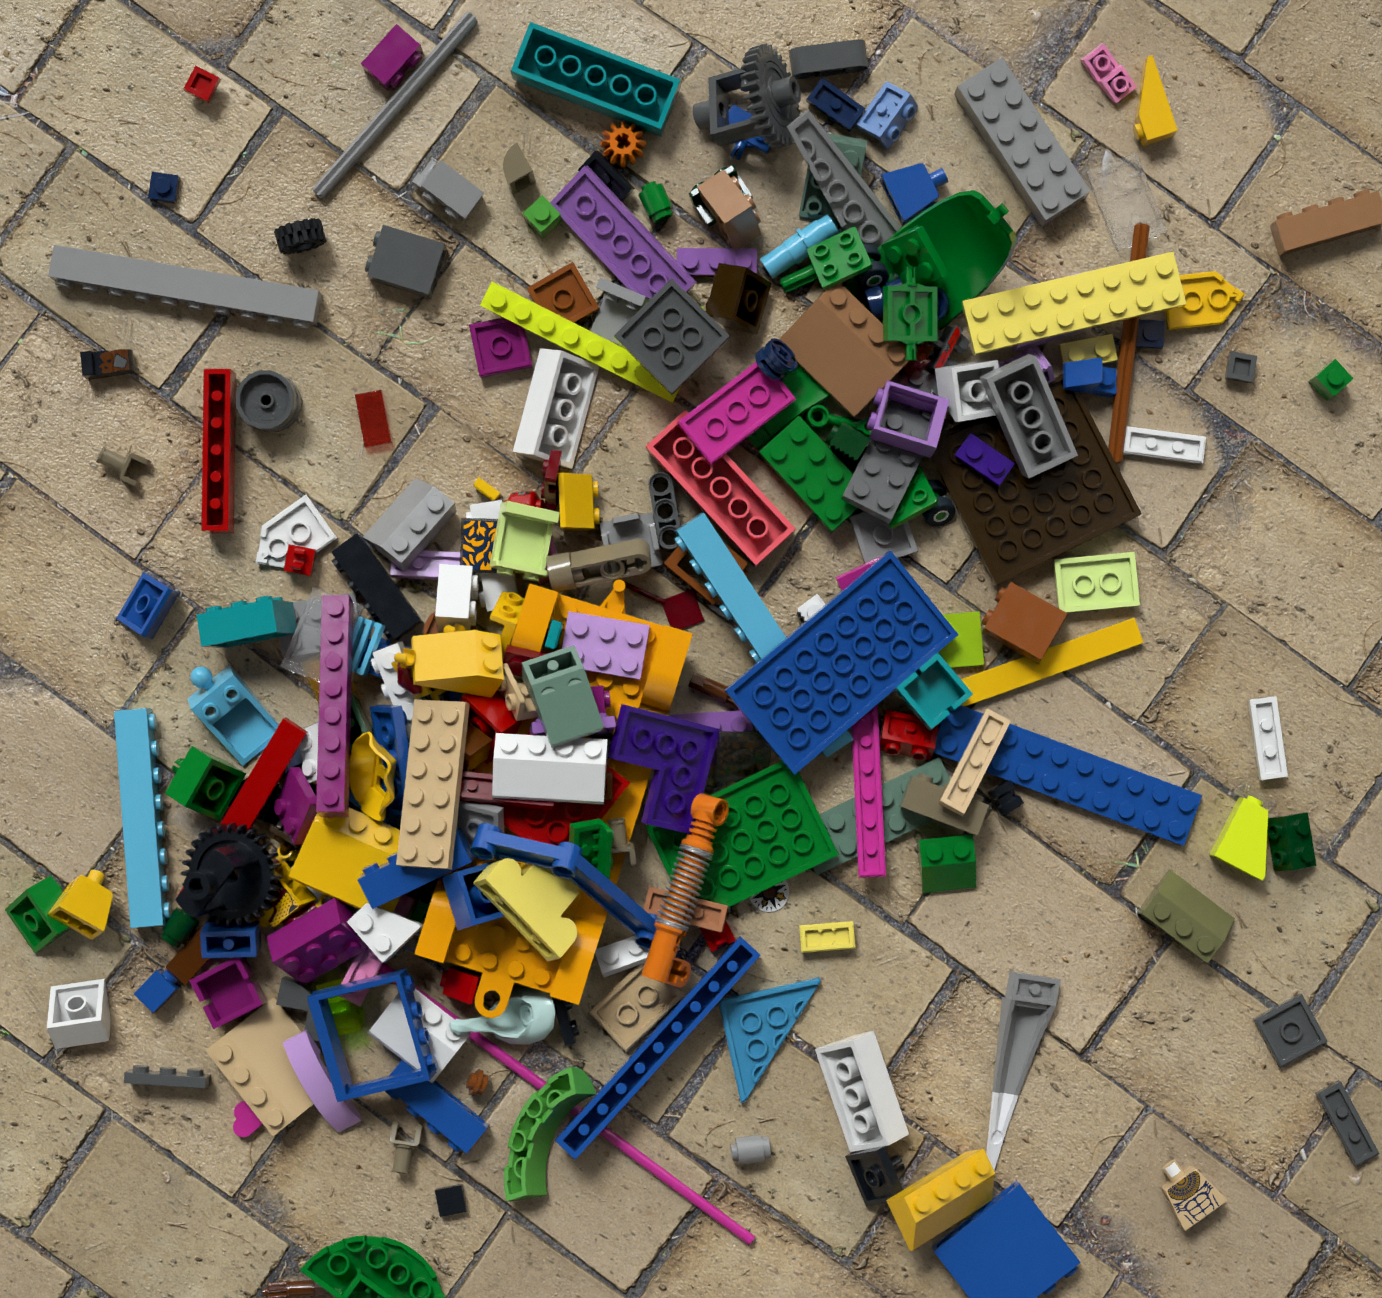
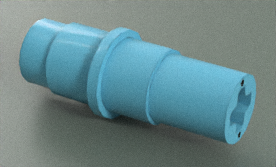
[760,214,839,279]

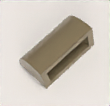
[503,143,536,195]

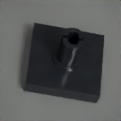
[845,1146,905,1206]

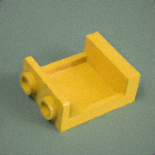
[490,591,524,661]

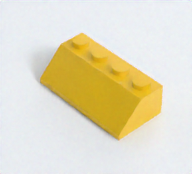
[886,1148,995,1251]

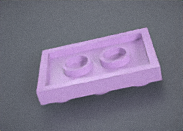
[562,611,650,680]

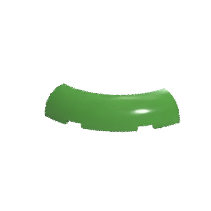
[504,1067,596,1201]

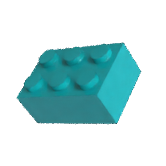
[196,596,298,648]

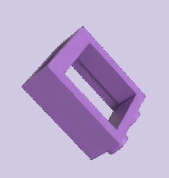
[867,380,949,458]

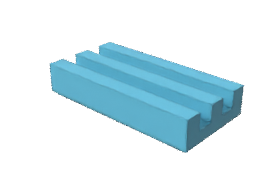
[352,616,385,677]

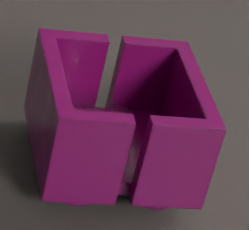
[189,957,268,1029]

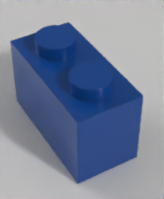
[200,921,262,958]

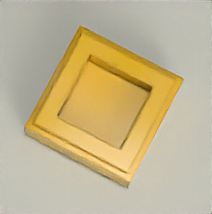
[473,477,502,501]

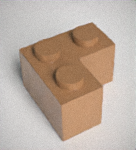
[697,170,761,251]

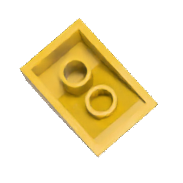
[411,630,504,698]

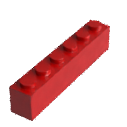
[201,369,236,534]

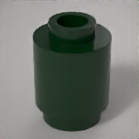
[161,907,199,948]

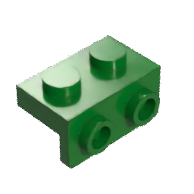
[569,818,614,879]

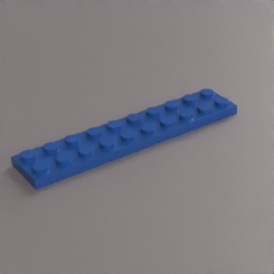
[933,705,1202,846]

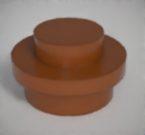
[466,1069,489,1096]

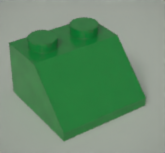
[916,834,976,893]
[5,875,71,954]

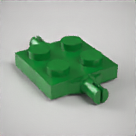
[883,267,938,361]

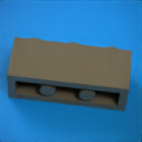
[899,773,989,836]

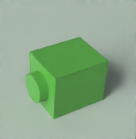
[523,195,562,239]

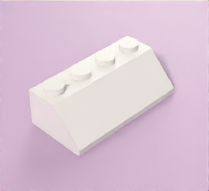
[513,348,599,469]
[492,733,608,804]
[815,1031,909,1152]

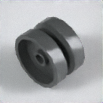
[236,370,301,432]

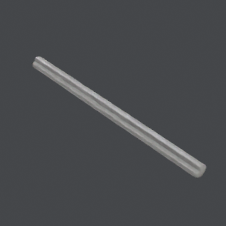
[312,12,478,199]

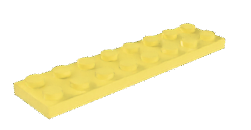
[962,252,1186,355]

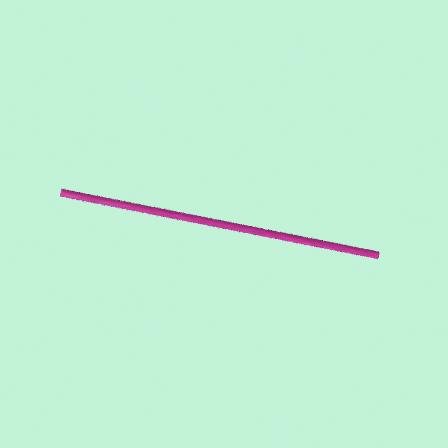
[378,963,755,1245]

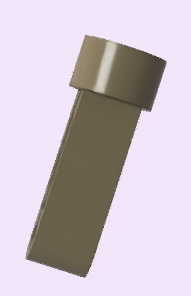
[546,539,651,592]

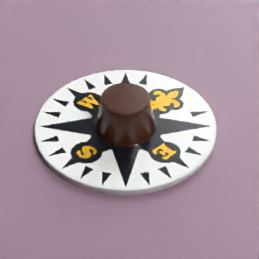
[750,880,789,912]

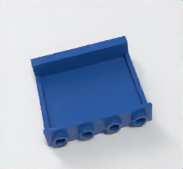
[932,1180,1081,1298]

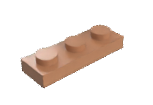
[643,886,729,933]

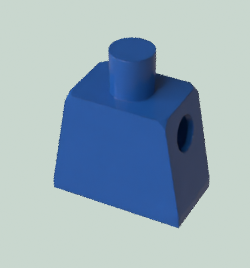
[880,163,948,226]

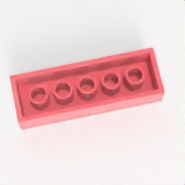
[646,410,796,568]

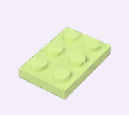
[1053,552,1140,613]

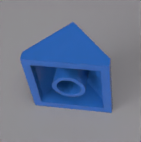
[116,572,180,639]

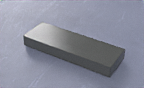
[1315,1080,1380,1166]

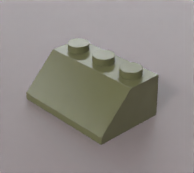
[1137,869,1235,963]

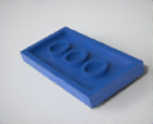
[370,705,410,816]

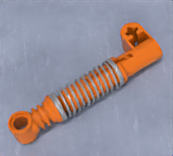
[641,793,729,988]

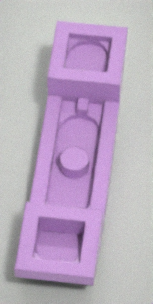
[283,1029,363,1132]

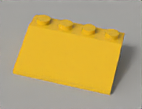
[288,807,400,912]

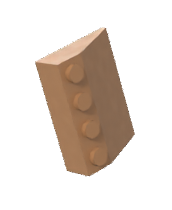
[779,283,908,417]

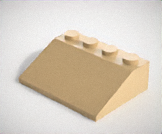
[205,997,328,1136]

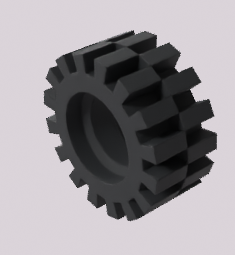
[274,218,327,254]

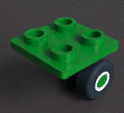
[807,227,889,290]
[888,465,956,529]

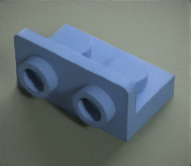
[856,81,918,149]

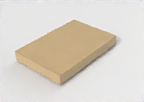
[589,963,685,1052]

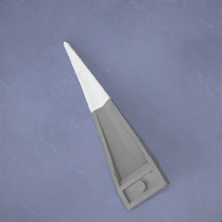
[986,971,1061,1170]

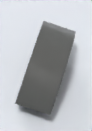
[276,976,320,1042]

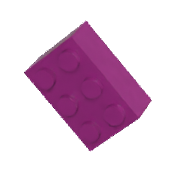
[267,898,369,985]

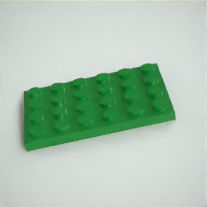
[645,761,839,907]

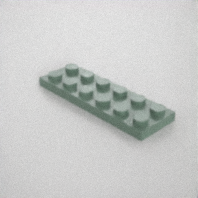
[813,757,950,875]

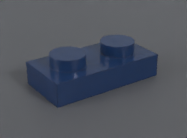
[806,78,866,132]

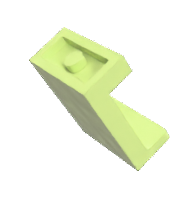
[489,501,560,581]

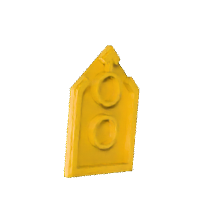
[1165,271,1245,330]

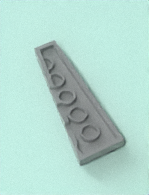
[787,109,901,248]

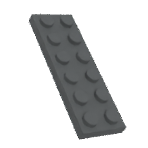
[841,363,938,523]

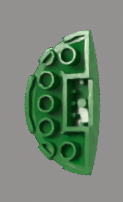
[299,1235,445,1298]

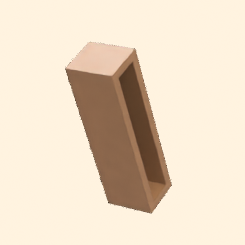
[1270,189,1382,256]

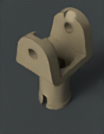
[96,447,151,488]
[608,818,637,870]
[390,1121,423,1174]

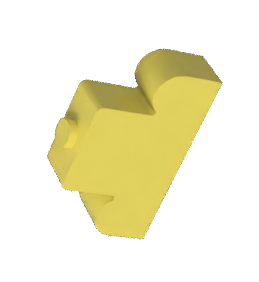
[473,858,580,961]

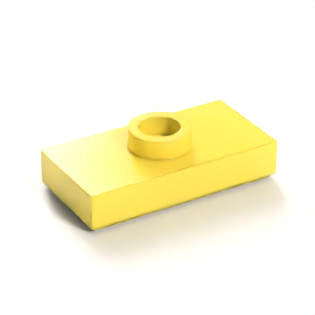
[799,921,855,953]

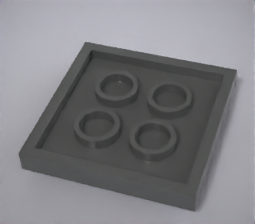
[614,278,730,395]

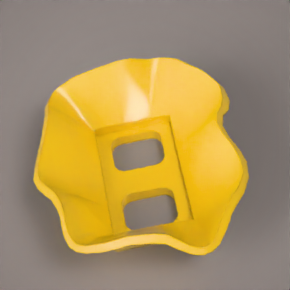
[349,732,397,821]

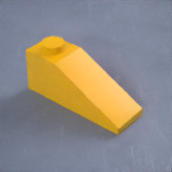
[1133,55,1178,146]

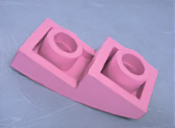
[1080,44,1137,103]

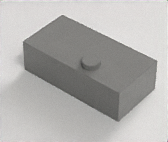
[980,354,1078,478]

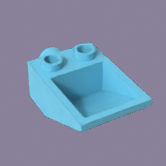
[187,665,279,766]

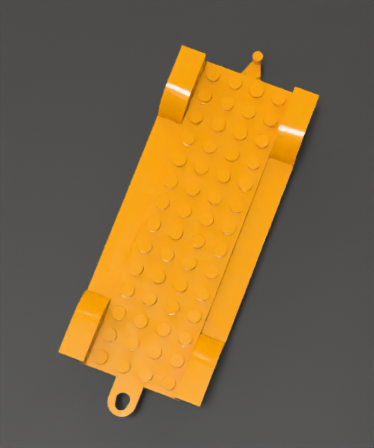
[414,579,693,1018]

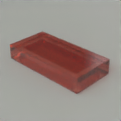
[355,390,392,448]

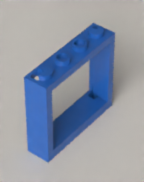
[307,968,438,1102]

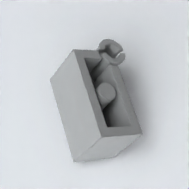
[411,157,484,221]

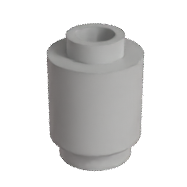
[730,1134,771,1165]

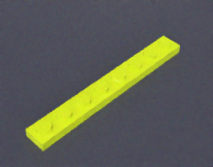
[480,281,680,403]

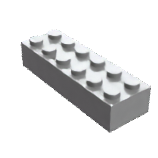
[954,58,1091,227]

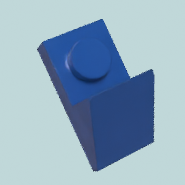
[1063,358,1117,398]

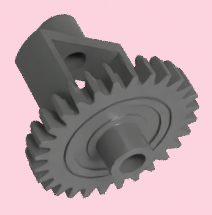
[693,43,801,148]

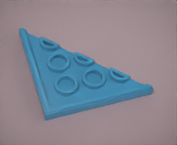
[719,977,821,1103]

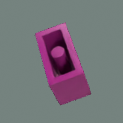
[361,24,423,91]

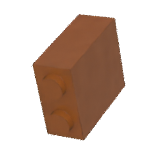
[981,582,1068,664]

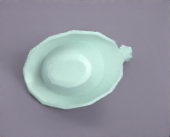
[449,986,555,1045]

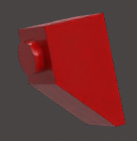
[440,966,482,1005]

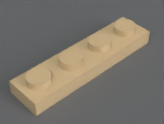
[938,709,1011,816]

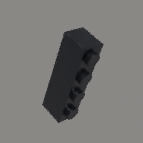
[331,533,423,640]

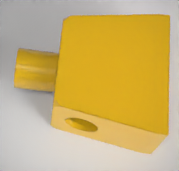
[48,870,113,940]

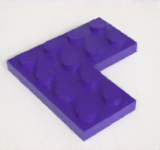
[608,704,720,834]

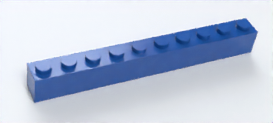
[555,936,761,1160]

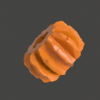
[600,121,646,168]

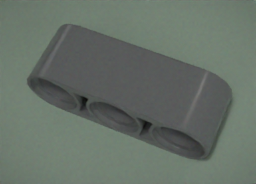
[789,39,869,79]
[649,472,680,551]

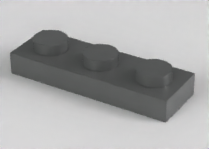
[124,1065,211,1088]

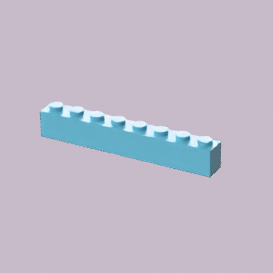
[114,708,172,928]

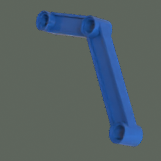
[470,823,658,949]

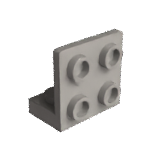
[590,277,650,346]

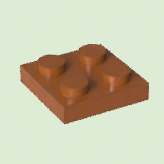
[526,262,600,323]

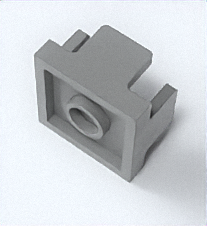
[600,512,663,568]

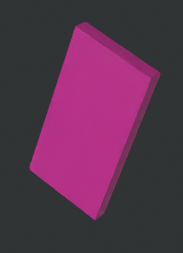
[677,362,796,466]

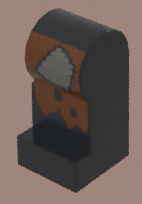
[80,349,135,380]

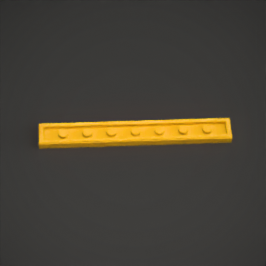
[961,617,1144,707]

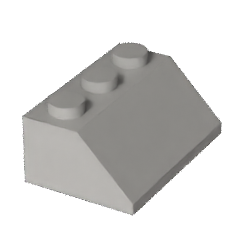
[362,478,456,572]

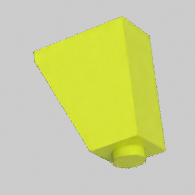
[1209,795,1268,881]

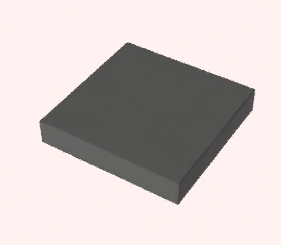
[1253,993,1328,1068]

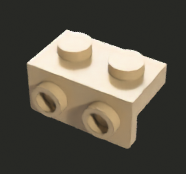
[498,663,538,721]

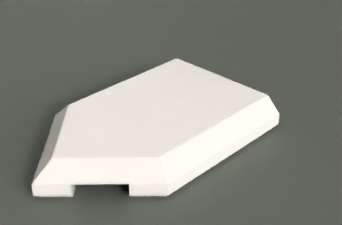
[256,495,337,568]

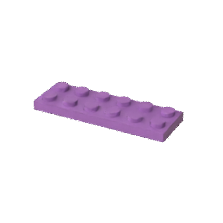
[550,166,697,299]

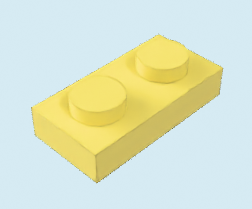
[1059,334,1118,365]

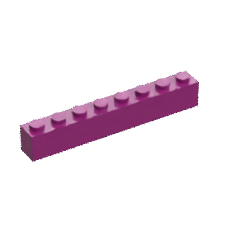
[316,595,354,817]

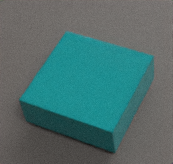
[545,620,564,650]

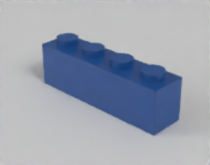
[357,828,475,909]
[385,1060,489,1154]

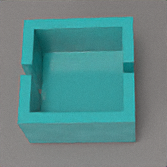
[894,653,973,731]

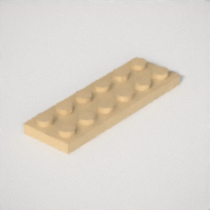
[396,699,470,870]

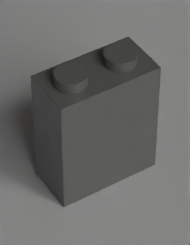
[365,225,447,299]

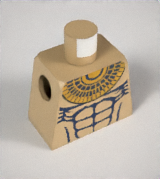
[1161,1159,1227,1231]

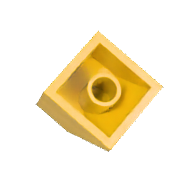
[558,473,600,532]

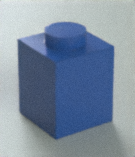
[134,968,181,1013]

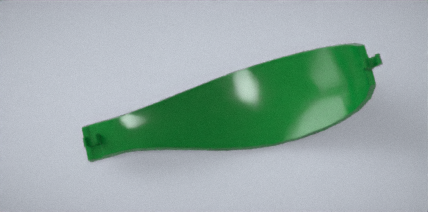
[748,190,1017,449]

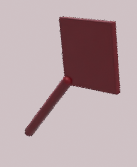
[617,579,705,630]

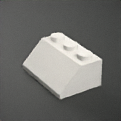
[368,989,471,1083]

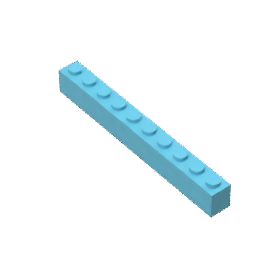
[674,513,853,758]

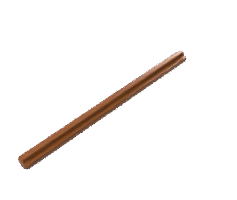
[1108,223,1150,463]

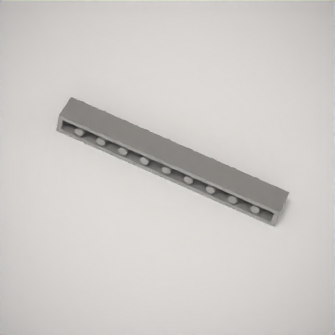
[48,245,322,329]

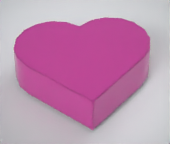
[233,1101,262,1137]

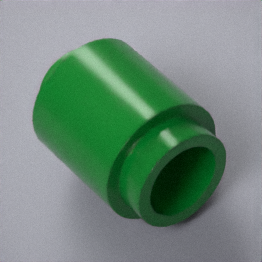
[638,181,674,224]

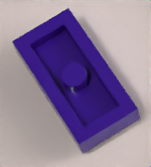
[954,433,1015,487]

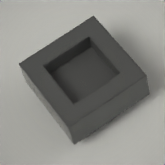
[1224,351,1257,384]

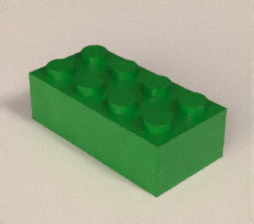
[758,416,859,534]

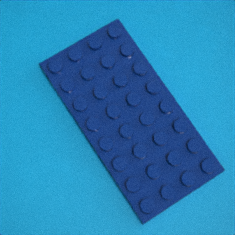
[724,551,958,775]

